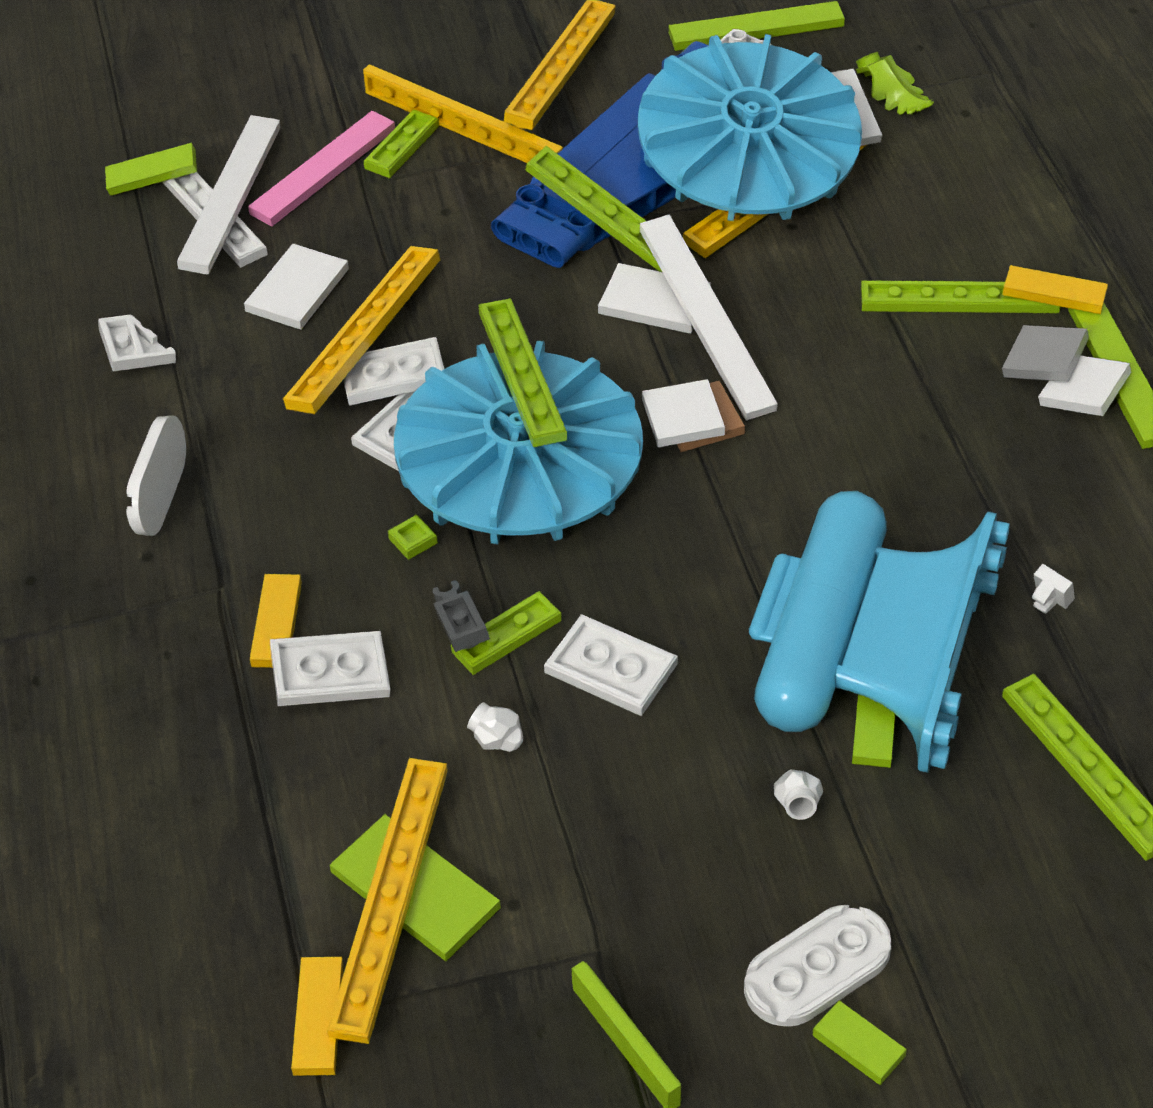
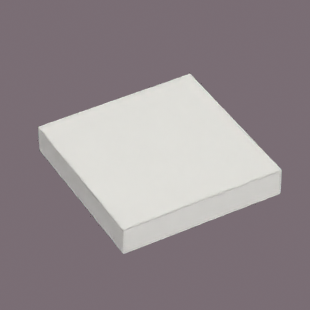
[1038,356,1131,416]
[642,379,725,447]

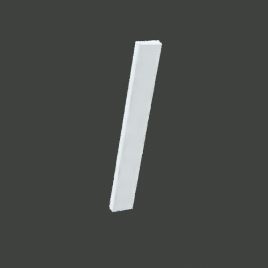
[177,115,280,274]
[640,215,778,421]

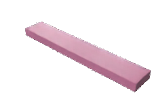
[248,111,395,227]

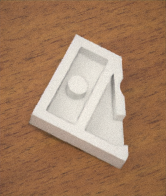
[98,315,176,371]

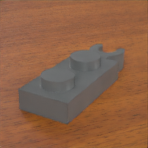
[433,580,490,652]

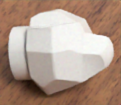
[467,702,523,752]
[774,769,823,820]

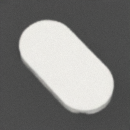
[126,416,186,536]
[744,905,891,1026]

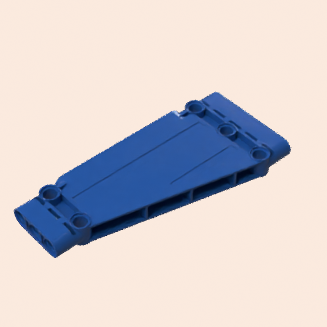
[491,41,709,268]

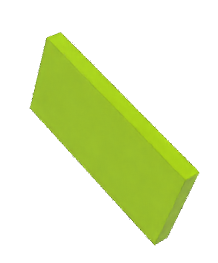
[330,814,501,961]

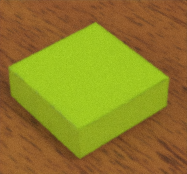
[388,515,438,560]

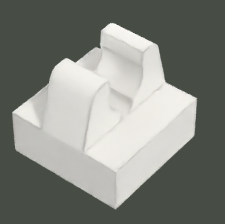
[1032,564,1075,614]

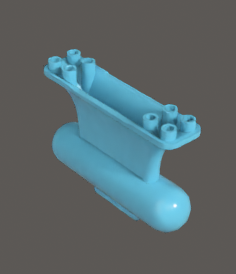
[749,491,1010,773]

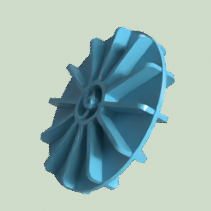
[638,34,862,221]
[394,341,643,544]

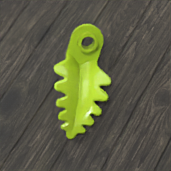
[856,52,934,115]

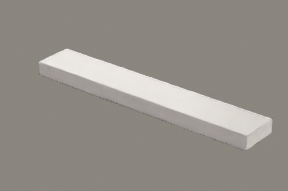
[162,172,268,268]

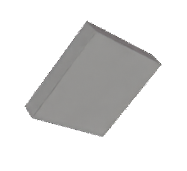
[1002,325,1089,382]

